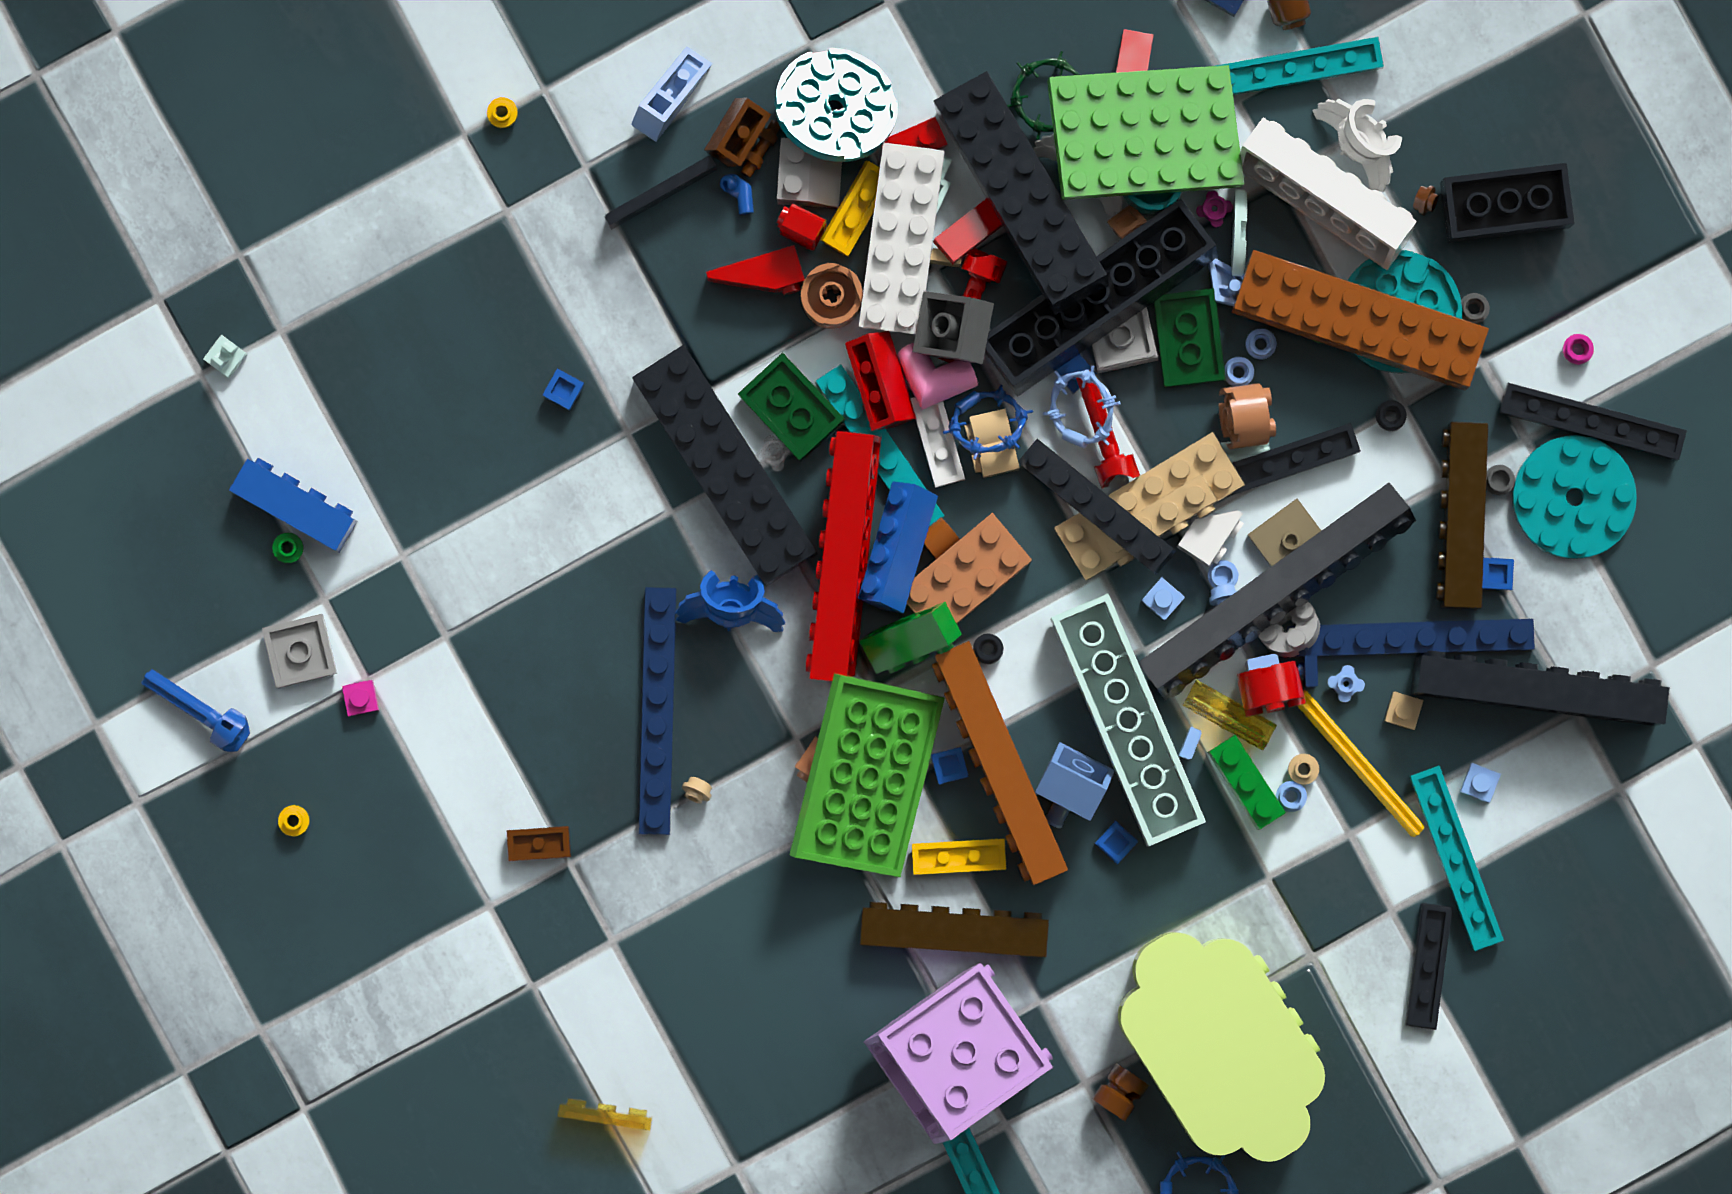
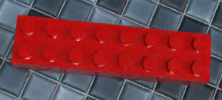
[806,431,882,681]

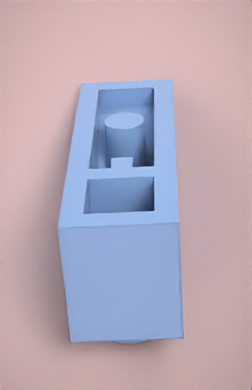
[631,47,712,142]

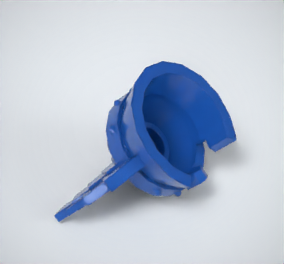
[675,570,785,632]

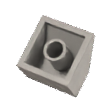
[777,138,842,208]

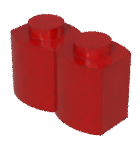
[777,204,827,252]

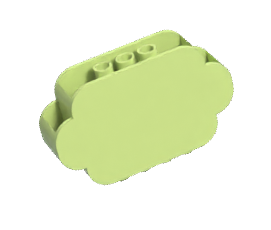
[1118,932,1325,1162]

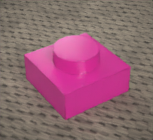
[342,680,379,717]

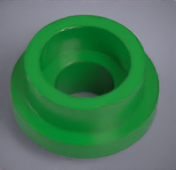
[273,532,304,563]

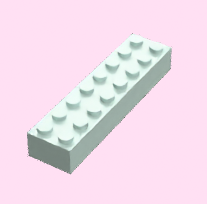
[1050,593,1206,846]

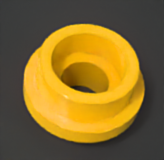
[487,97,518,128]
[278,805,310,836]

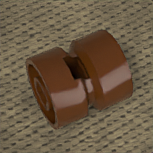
[1092,1063,1150,1122]

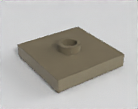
[1247,498,1322,567]

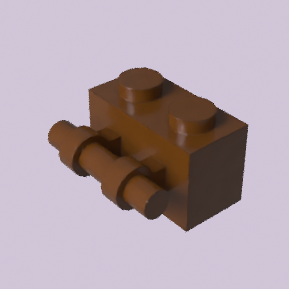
[704,98,781,178]

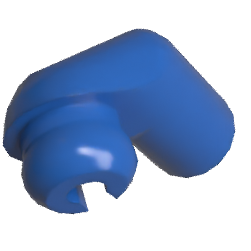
[720,174,754,215]

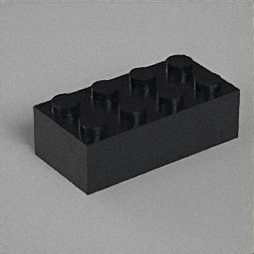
[1440,163,1575,243]

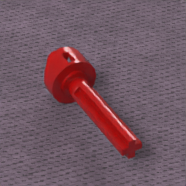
[938,248,1007,363]
[1076,378,1140,489]

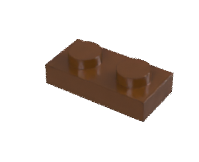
[507,826,571,861]

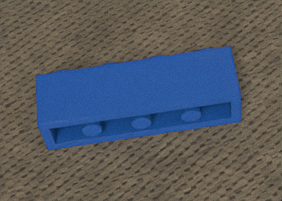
[229,458,358,553]
[858,481,938,613]

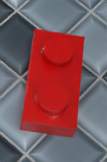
[881,117,948,150]

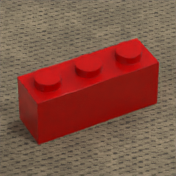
[845,331,916,431]

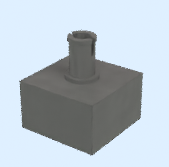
[912,291,994,364]

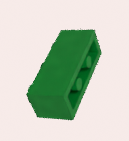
[860,602,962,674]
[1207,735,1286,830]

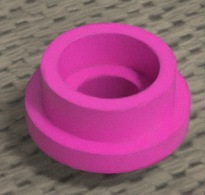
[1563,334,1594,365]

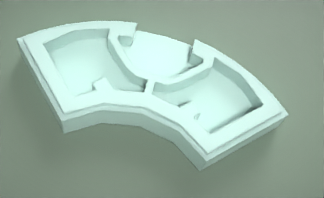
[1231,190,1247,276]

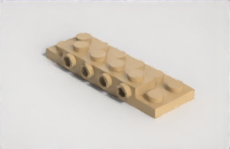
[1055,432,1245,581]

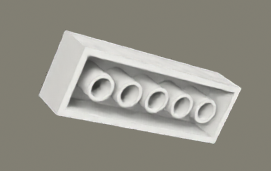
[1240,118,1417,270]
[859,142,945,334]

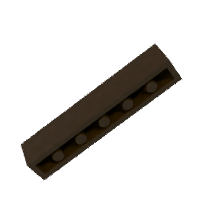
[1436,422,1488,610]
[860,902,1049,957]

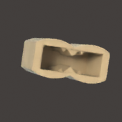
[964,409,1019,478]

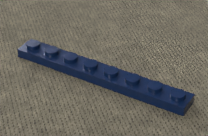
[639,587,677,835]
[1286,619,1535,657]

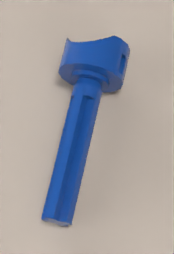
[142,669,250,752]

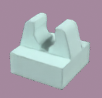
[203,335,247,378]

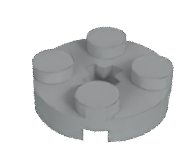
[1259,602,1320,657]

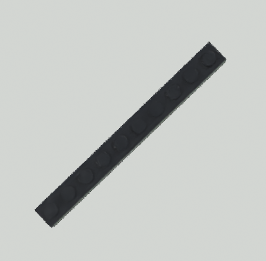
[1138,482,1416,701]

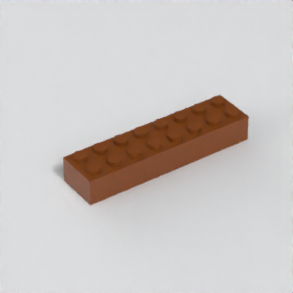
[1231,250,1489,391]
[931,641,1068,885]

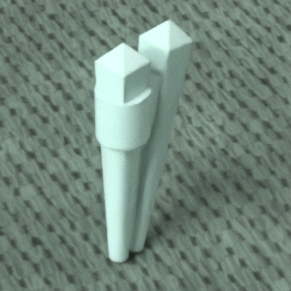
[1221,442,1270,463]

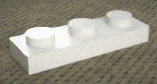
[911,397,965,488]

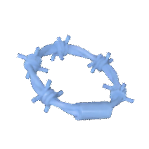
[1043,366,1121,448]

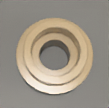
[1288,754,1319,785]
[682,777,712,804]

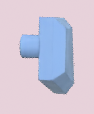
[1208,259,1244,306]

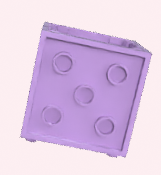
[863,963,1053,1144]

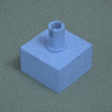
[1035,742,1115,828]

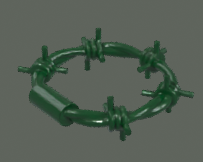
[1007,51,1080,140]

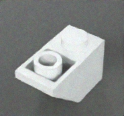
[1177,510,1244,567]

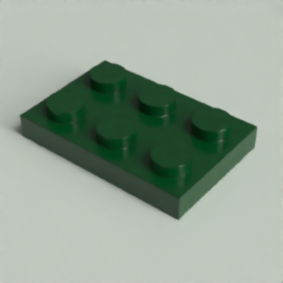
[1153,288,1226,388]
[738,352,846,462]

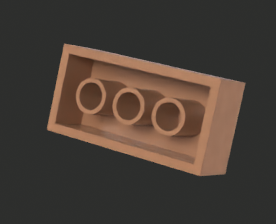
[906,513,1032,624]

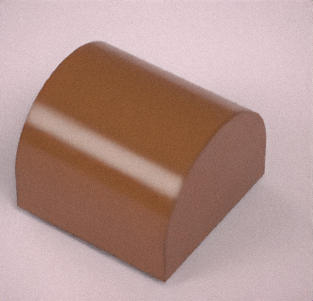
[924,517,960,559]

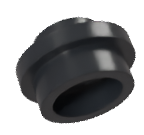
[1376,400,1407,431]
[973,633,1004,664]

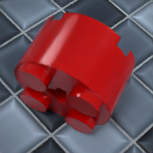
[1237,661,1306,717]

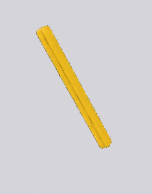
[1298,690,1425,837]

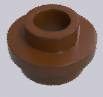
[1413,185,1439,216]

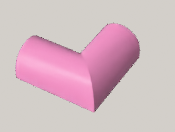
[897,343,978,410]

